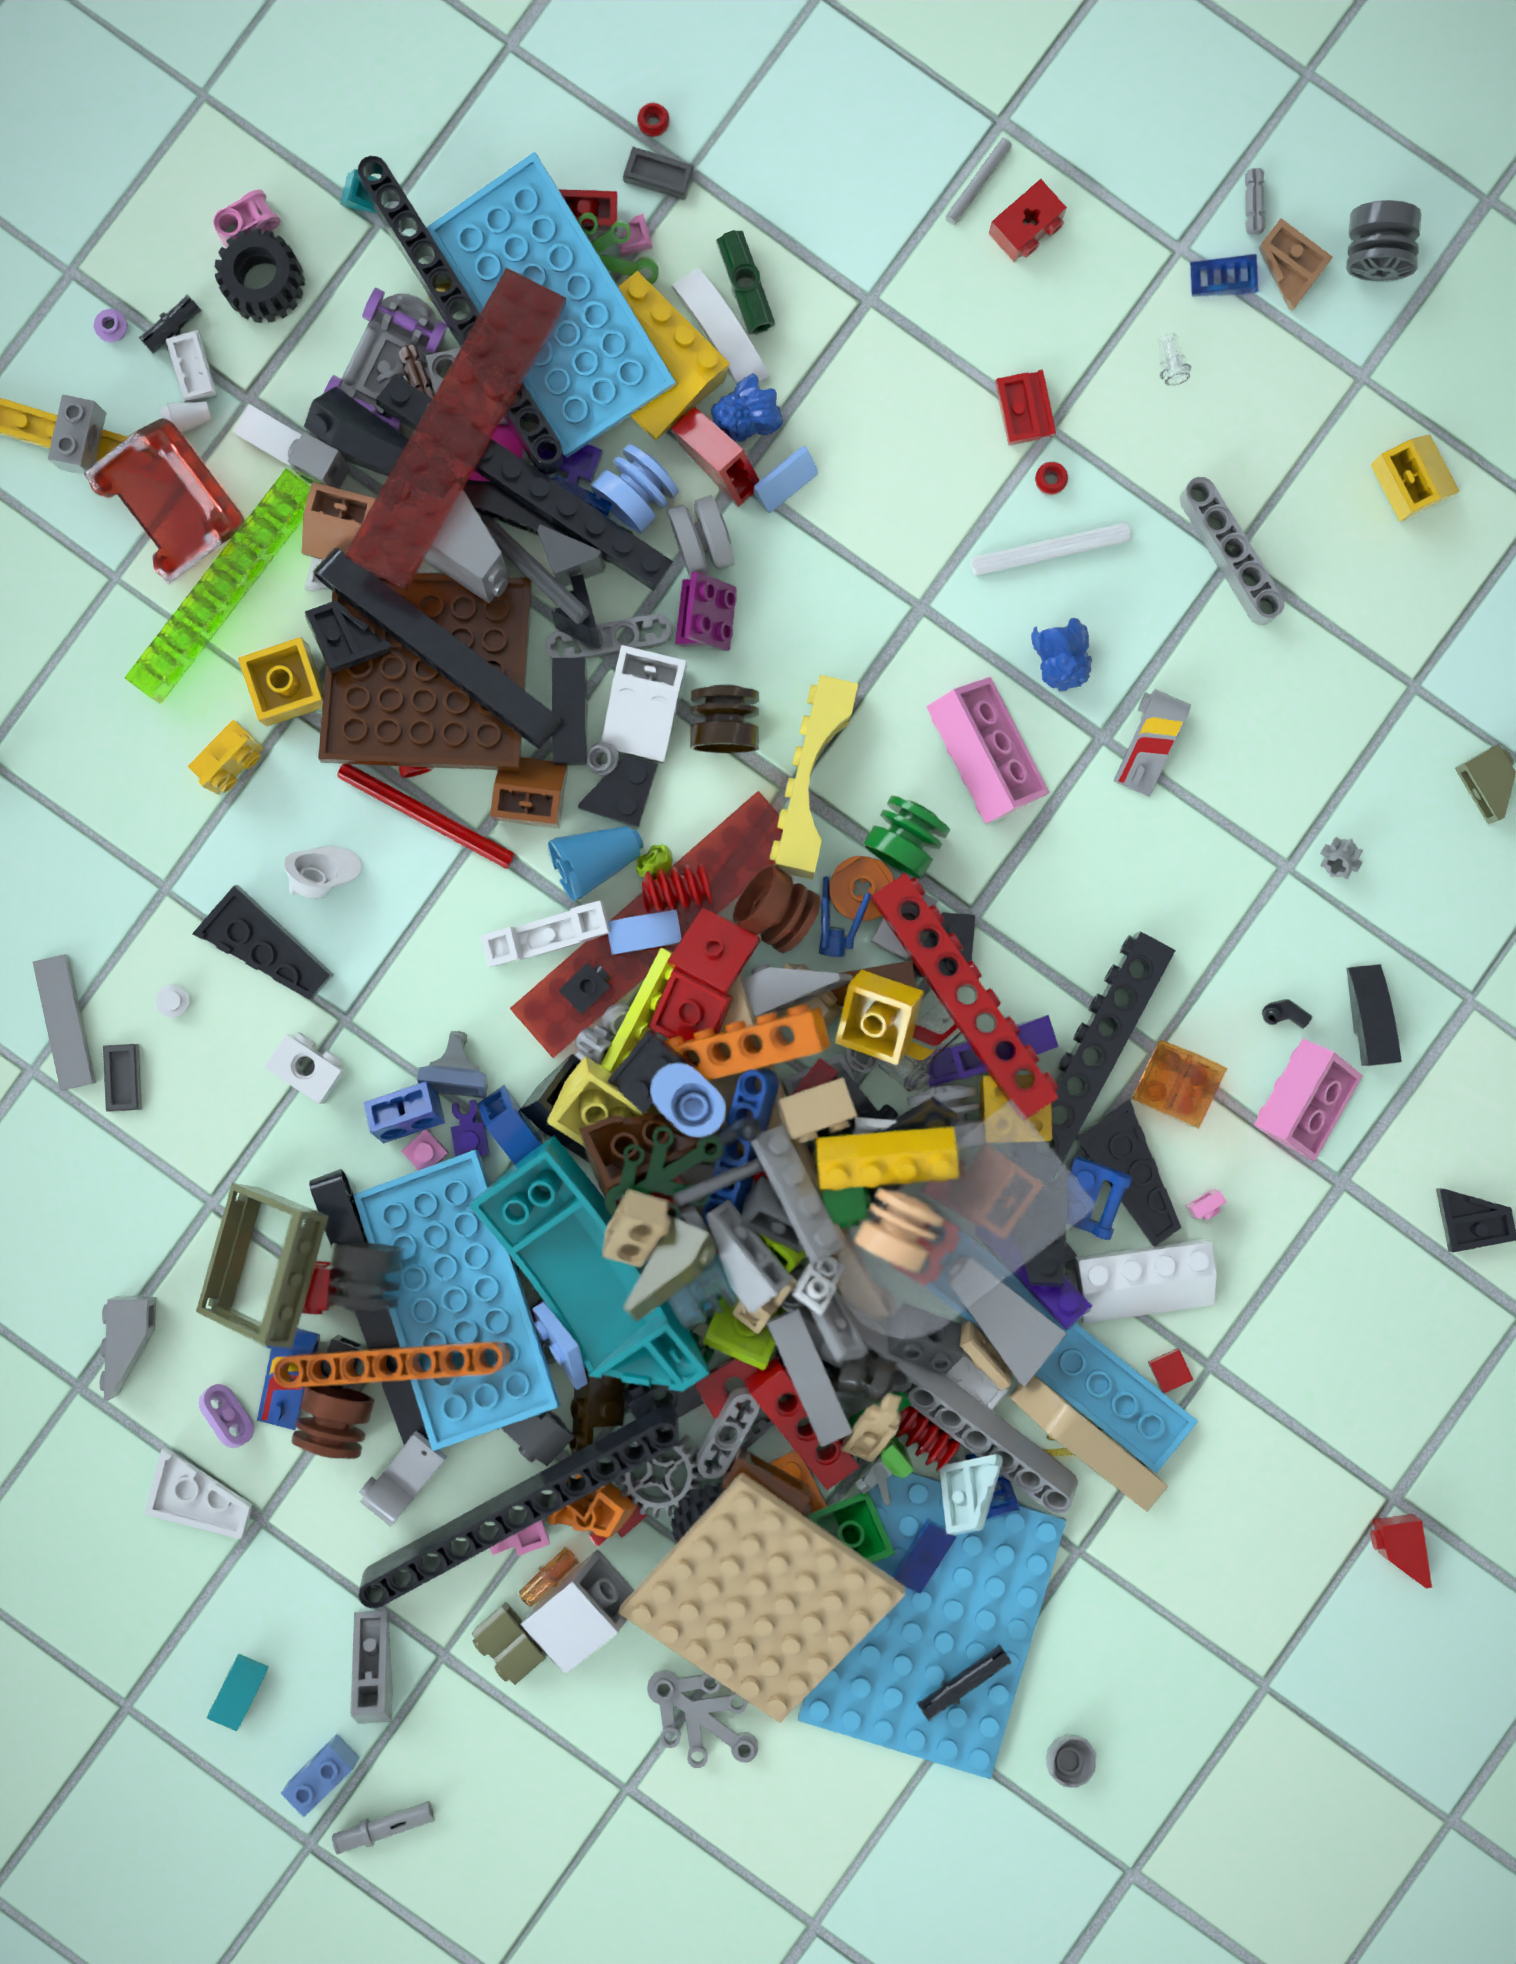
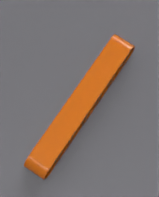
[273,1341,511,1388]

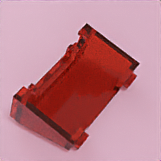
[83,418,246,584]

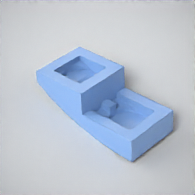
[608,910,682,955]

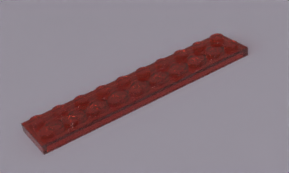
[345,267,566,590]
[509,791,783,1058]

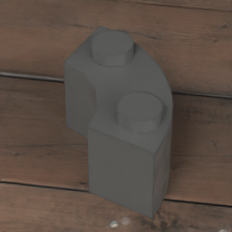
[496,1410,574,1467]

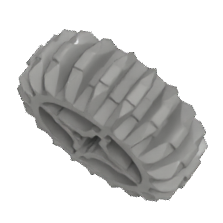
[615,1426,704,1518]

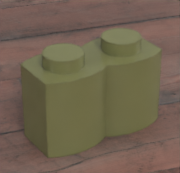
[472,1602,548,1685]

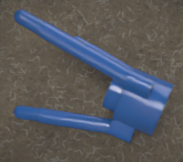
[819,876,871,957]

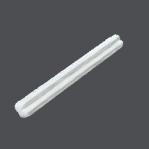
[971,523,1131,576]

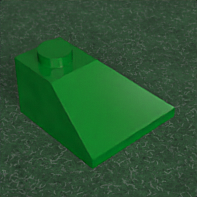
[807,1492,895,1564]

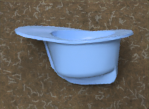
[651,1063,726,1137]

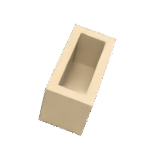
[774,1078,857,1144]

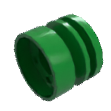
[863,795,951,880]

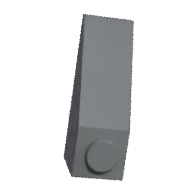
[741,964,853,1017]
[707,1200,793,1314]
[350,1610,393,1724]

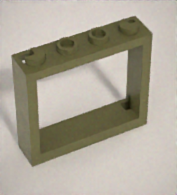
[196,1183,329,1348]

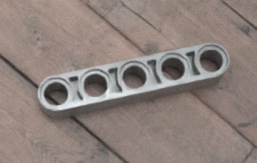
[1180,477,1284,625]

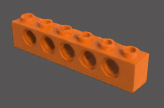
[623,1004,831,1080]

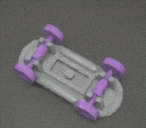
[323,287,448,432]

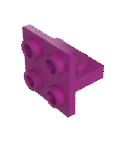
[675,572,737,651]

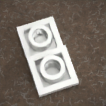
[234,404,301,467]
[793,1256,846,1315]

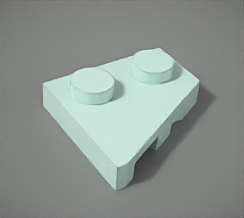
[940,1454,1003,1535]

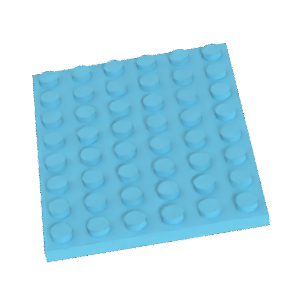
[798,1472,1067,1779]

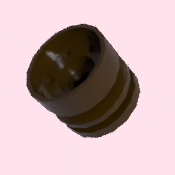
[690,685,759,753]

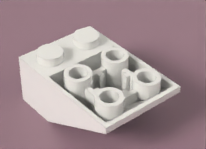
[601,645,688,763]

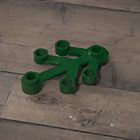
[605,1126,724,1222]

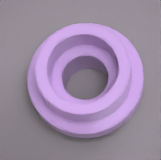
[94,309,128,343]

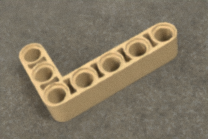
[1009,1375,1168,1512]

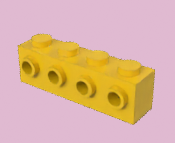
[816,1127,959,1190]

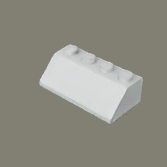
[1073,1239,1217,1324]

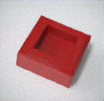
[1148,1348,1194,1393]

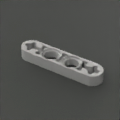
[545,614,672,660]

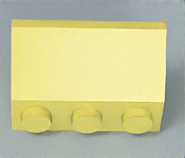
[547,1056,662,1146]

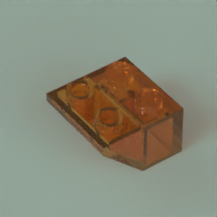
[1132,1039,1227,1129]

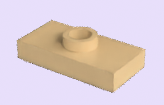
[960,1320,1011,1390]

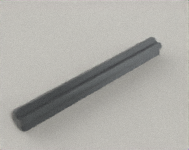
[481,514,589,624]

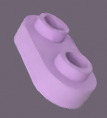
[198,1384,254,1448]

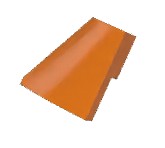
[546,1474,638,1538]

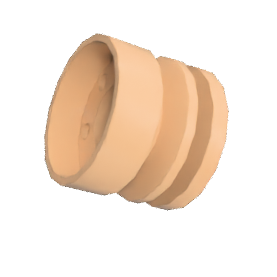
[854,1188,944,1273]

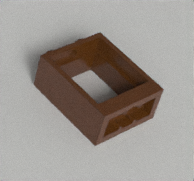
[722,1446,813,1518]

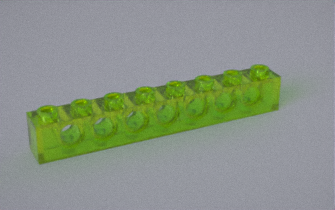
[124,468,311,704]

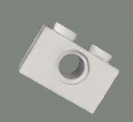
[264,1032,347,1104]

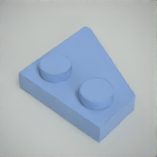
[532,1302,588,1390]

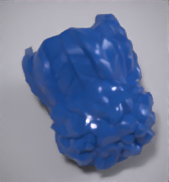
[711,373,783,443]
[1031,618,1092,692]

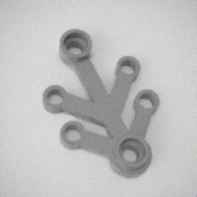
[647,1670,758,1768]

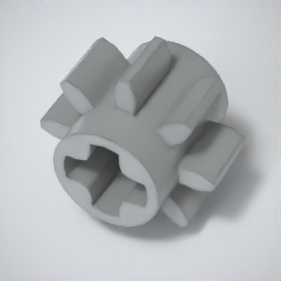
[1320,837,1363,879]
[575,1025,615,1065]

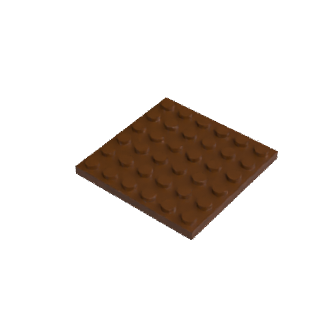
[318,571,532,771]

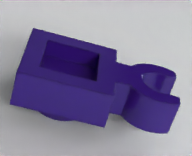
[450,1100,490,1157]

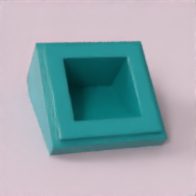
[340,169,378,214]

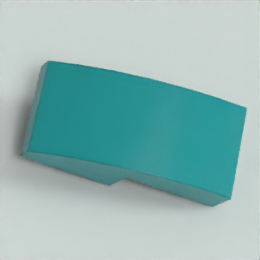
[206,1653,269,1732]

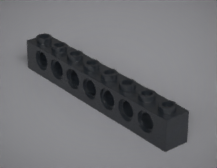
[1010,931,1176,1185]

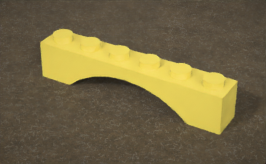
[770,675,858,880]

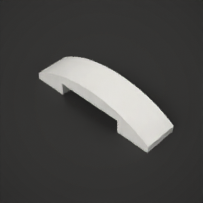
[672,268,770,384]
[481,900,610,967]

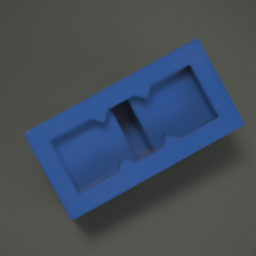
[363,1081,445,1144]

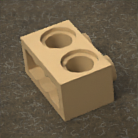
[602,1190,670,1268]

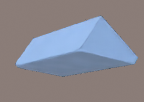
[754,446,818,513]

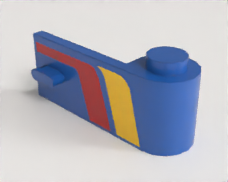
[257,1328,320,1430]

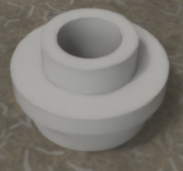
[586,742,619,776]

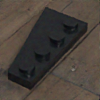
[1075,1100,1182,1247]

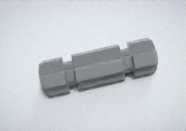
[1245,168,1265,235]

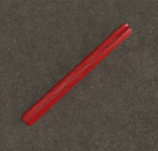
[337,764,515,869]

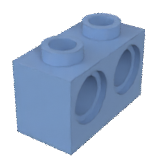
[280,1734,360,1818]

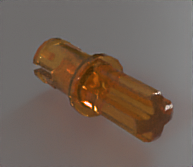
[519,1546,579,1607]

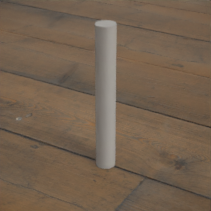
[945,137,1012,225]

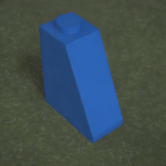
[477,1085,544,1165]

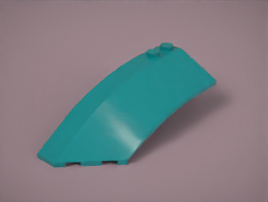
[469,1136,710,1392]

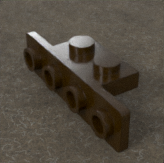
[569,1364,625,1455]

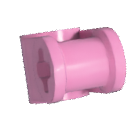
[213,189,281,247]

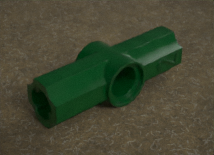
[716,230,775,335]

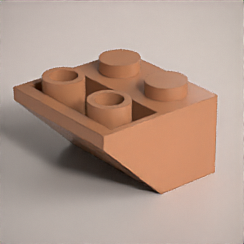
[302,482,378,569]

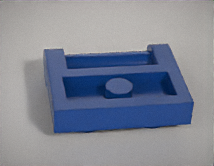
[1066,1156,1133,1240]

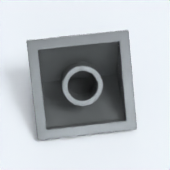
[537,524,606,587]

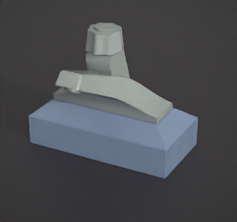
[417,1031,488,1098]

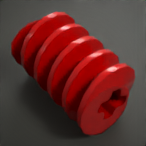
[641,863,712,914]
[895,1405,960,1472]

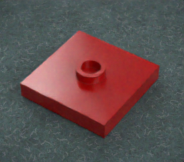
[668,907,761,996]
[648,968,734,1055]

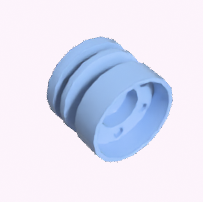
[590,444,679,534]

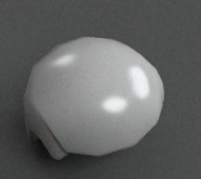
[1045,1734,1097,1788]

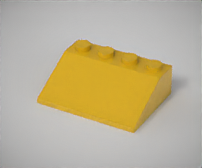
[618,271,730,441]

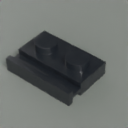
[608,1030,688,1114]

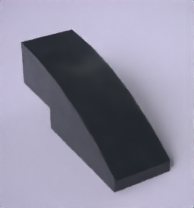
[552,658,588,765]
[1346,964,1402,1066]

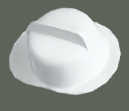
[283,846,362,899]

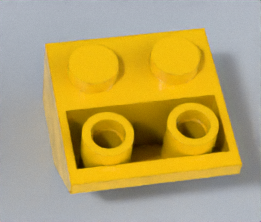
[1370,434,1460,522]

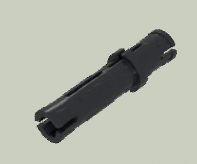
[917,1644,1012,1722]

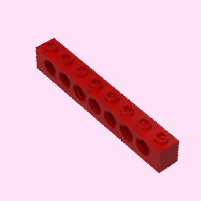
[871,873,1059,1121]

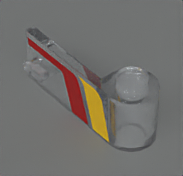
[878,1001,962,1092]

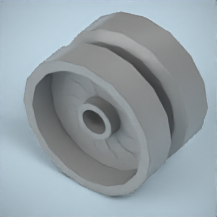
[667,495,735,579]

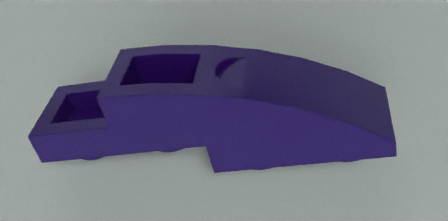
[921,1015,1059,1087]

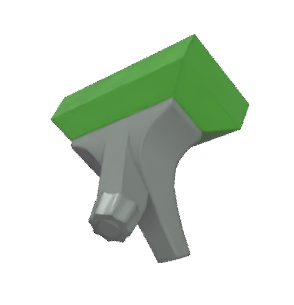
[855,1435,914,1506]

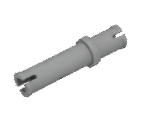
[332,1801,435,1855]

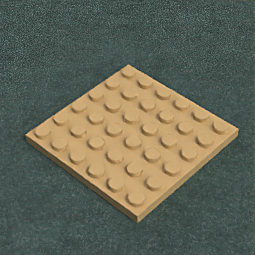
[619,1473,905,1723]

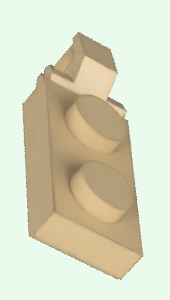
[841,1393,901,1462]

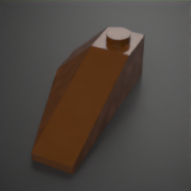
[579,1112,726,1199]

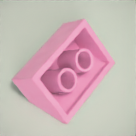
[1254,1038,1363,1162]

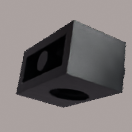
[621,1383,704,1430]

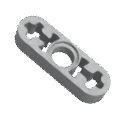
[696,1387,760,1479]

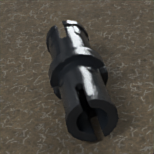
[138,294,202,354]

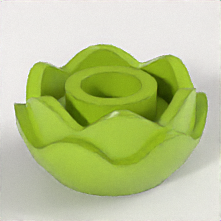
[635,844,673,880]

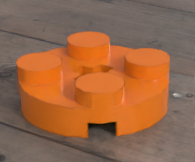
[829,856,894,922]

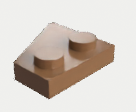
[1258,218,1333,311]

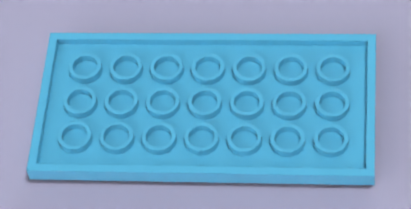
[426,152,677,458]
[353,1150,561,1451]

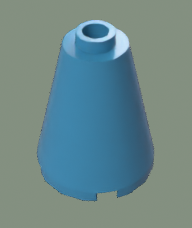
[547,826,644,901]

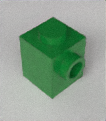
[818,1186,871,1228]

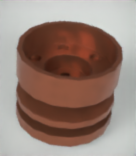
[733,864,821,954]
[291,1385,375,1459]

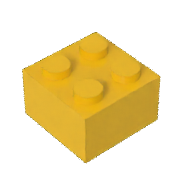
[238,637,324,727]
[835,970,924,1065]

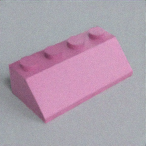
[926,677,1050,824]

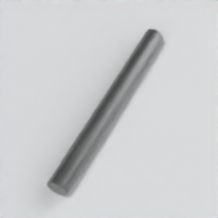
[673,1143,798,1207]

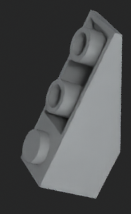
[99,1296,156,1401]

